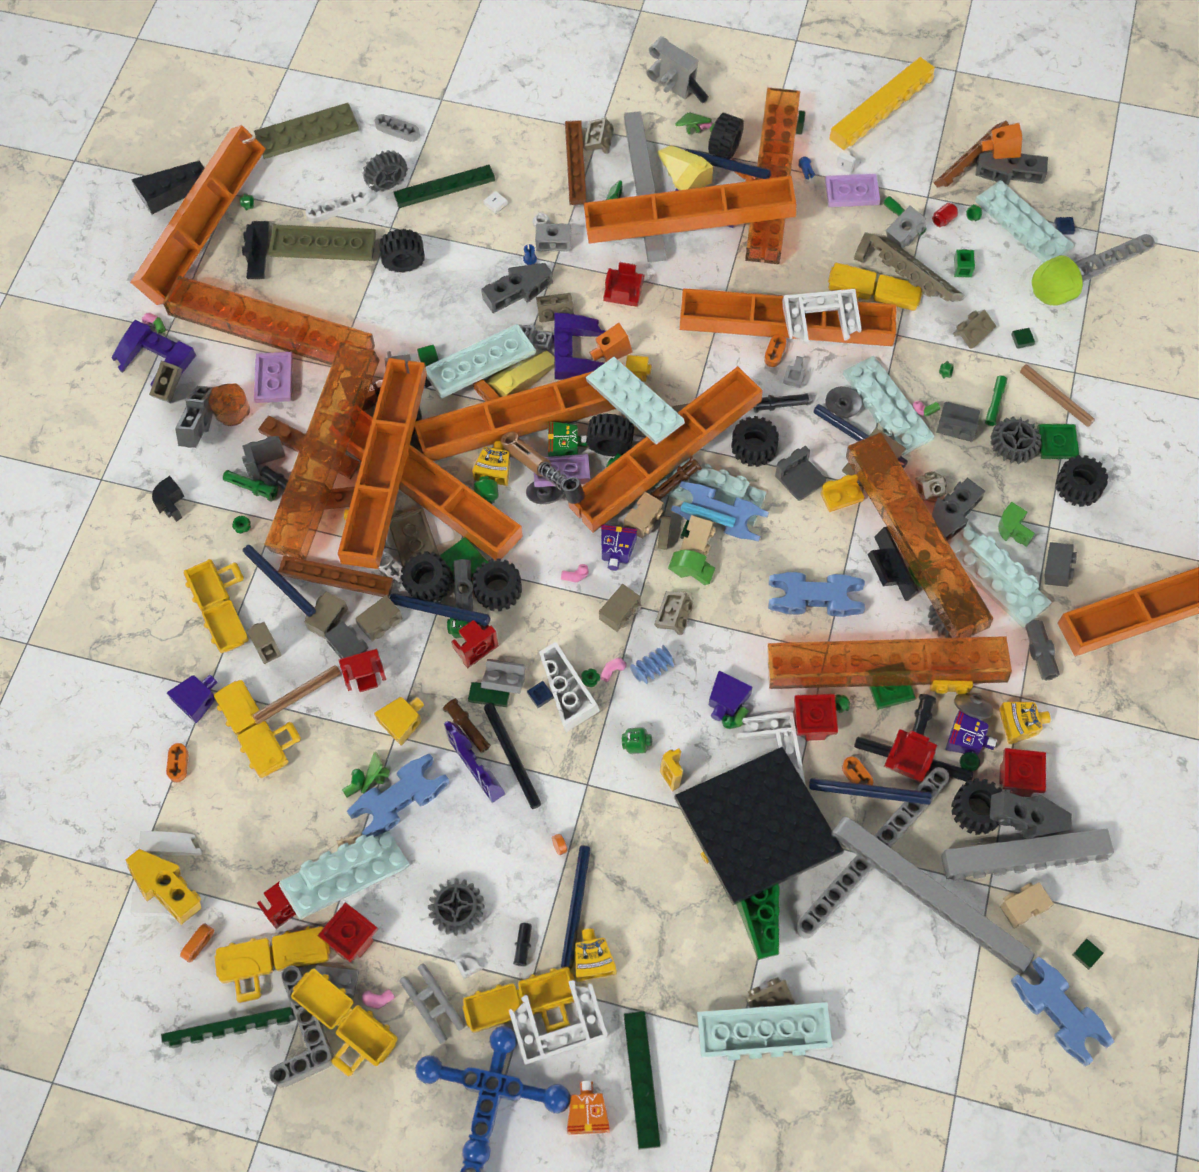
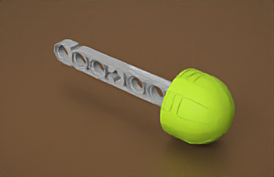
[1032,234,1155,306]

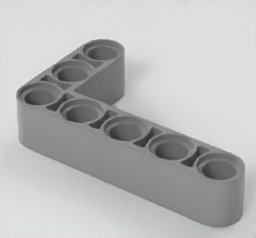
[269,966,333,1088]

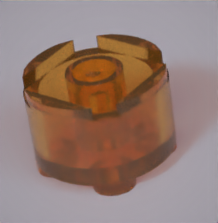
[209,383,250,426]

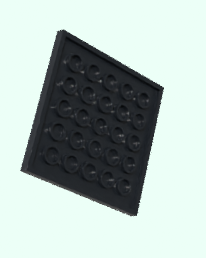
[674,747,844,905]

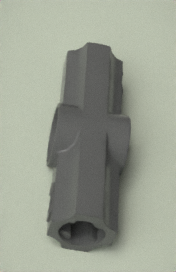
[454,559,473,611]
[1025,620,1060,681]

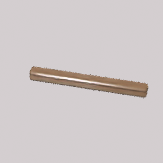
[1020,364,1095,427]
[253,665,341,724]

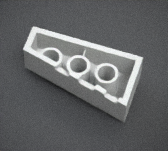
[539,642,600,733]

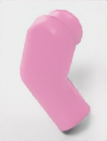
[561,564,589,582]
[600,658,626,682]
[362,989,395,1009]

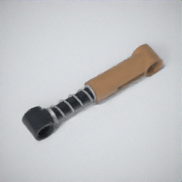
[501,432,585,504]

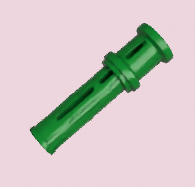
[223,470,278,502]

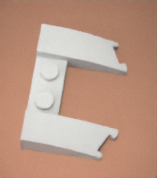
[782,289,862,344]
[737,712,806,786]
[130,831,202,917]
[509,981,608,1065]

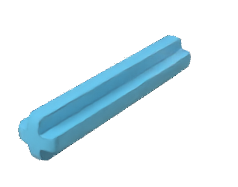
[681,502,736,527]

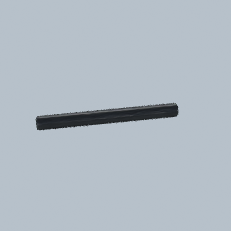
[484,703,541,809]
[854,737,973,782]

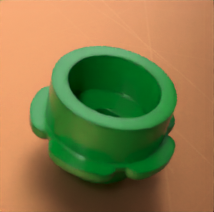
[240,193,254,210]
[966,204,982,221]
[939,361,954,379]
[232,516,251,534]
[581,669,600,687]
[835,694,850,713]

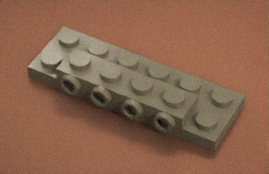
[869,234,965,302]

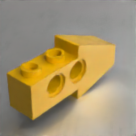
[125,849,201,925]

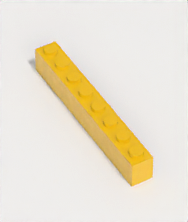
[829,57,935,150]

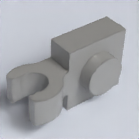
[783,356,806,388]

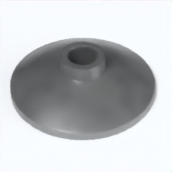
[825,386,862,418]
[526,482,563,504]
[954,693,993,719]

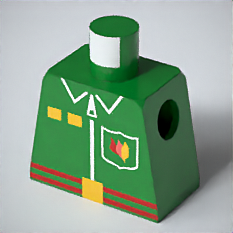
[548,421,588,457]

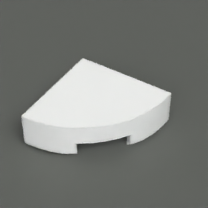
[454,957,482,979]

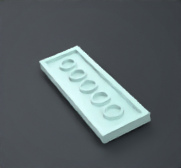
[426,324,536,399]
[586,357,685,444]

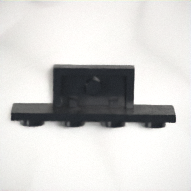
[242,221,269,279]
[867,527,919,601]

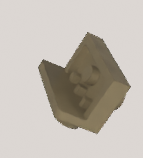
[953,309,997,349]
[745,977,795,1008]

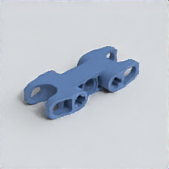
[671,481,769,542]
[768,572,865,617]
[347,754,450,837]
[1011,957,1114,1067]

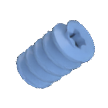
[630,645,674,684]

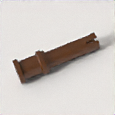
[650,456,702,500]
[443,698,491,753]

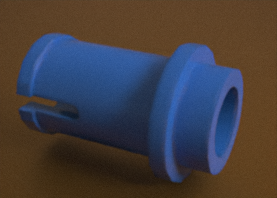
[798,156,815,179]
[523,244,537,265]

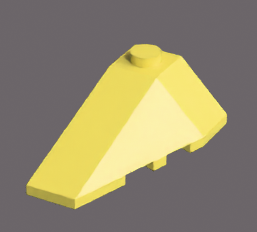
[658,145,713,190]
[485,350,554,397]

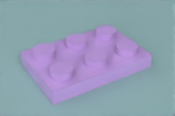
[825,174,880,207]
[254,352,293,403]
[534,454,590,487]

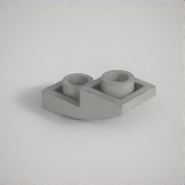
[519,324,554,351]

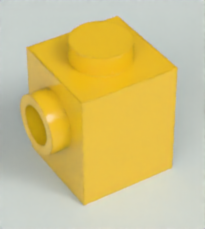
[625,355,652,382]

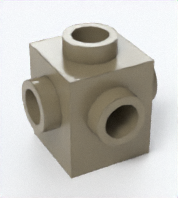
[915,471,947,500]

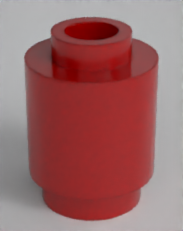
[932,203,958,227]

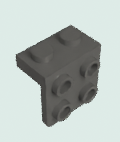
[936,402,980,442]
[242,436,285,481]
[775,445,826,501]

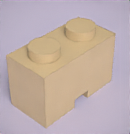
[624,492,665,539]
[680,515,716,556]
[1000,882,1054,928]

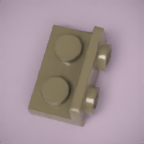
[583,117,614,154]
[536,293,574,322]
[654,591,693,635]

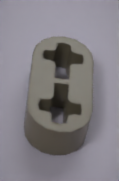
[854,232,872,262]
[658,515,671,550]

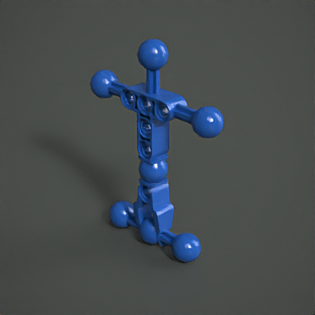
[415,1026,571,1172]

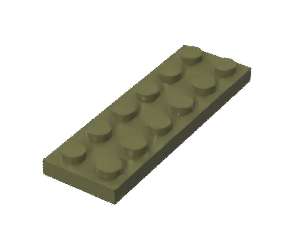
[254,102,359,159]
[268,225,376,261]

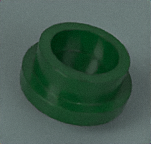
[959,752,980,772]

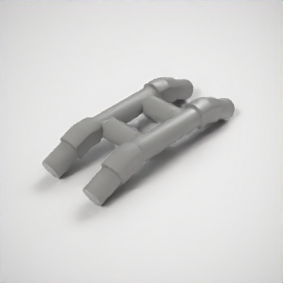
[400,964,465,1044]

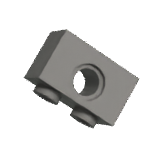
[886,206,926,248]
[535,223,571,251]

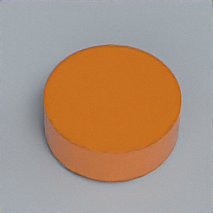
[552,834,567,856]

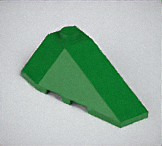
[736,884,780,960]

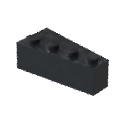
[131,160,205,215]

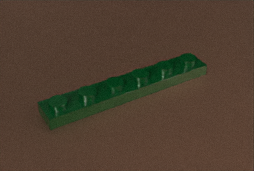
[393,164,495,208]
[161,1007,296,1048]
[624,1011,661,1150]

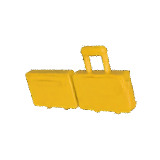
[828,262,922,311]
[183,559,249,653]
[214,680,301,778]
[214,926,330,1003]
[462,967,576,1033]
[291,969,398,1076]

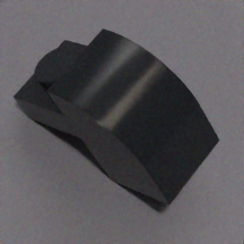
[152,476,185,522]

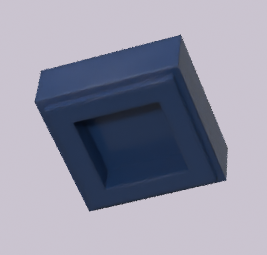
[1054,217,1075,235]
[527,681,554,708]

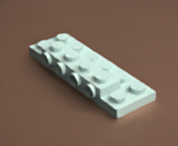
[975,180,1074,263]
[843,356,934,455]
[650,458,767,526]
[940,525,1052,628]
[279,831,409,919]
[697,1002,833,1061]

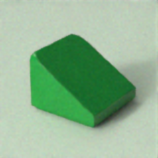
[606,180,623,200]
[417,345,439,367]

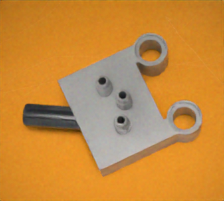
[647,37,709,103]

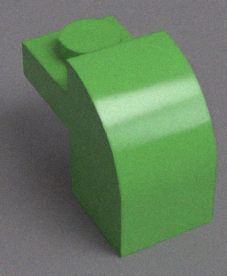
[998,502,1035,547]
[668,550,715,585]

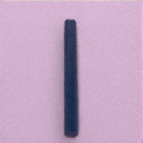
[685,149,771,179]
[813,404,908,469]
[243,544,316,617]
[389,593,491,626]
[809,778,932,805]
[561,845,591,969]

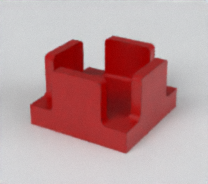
[603,262,645,307]
[451,620,498,669]
[339,649,386,692]
[793,694,838,741]
[884,729,937,783]
[999,748,1046,797]
[257,881,296,929]
[317,902,378,963]

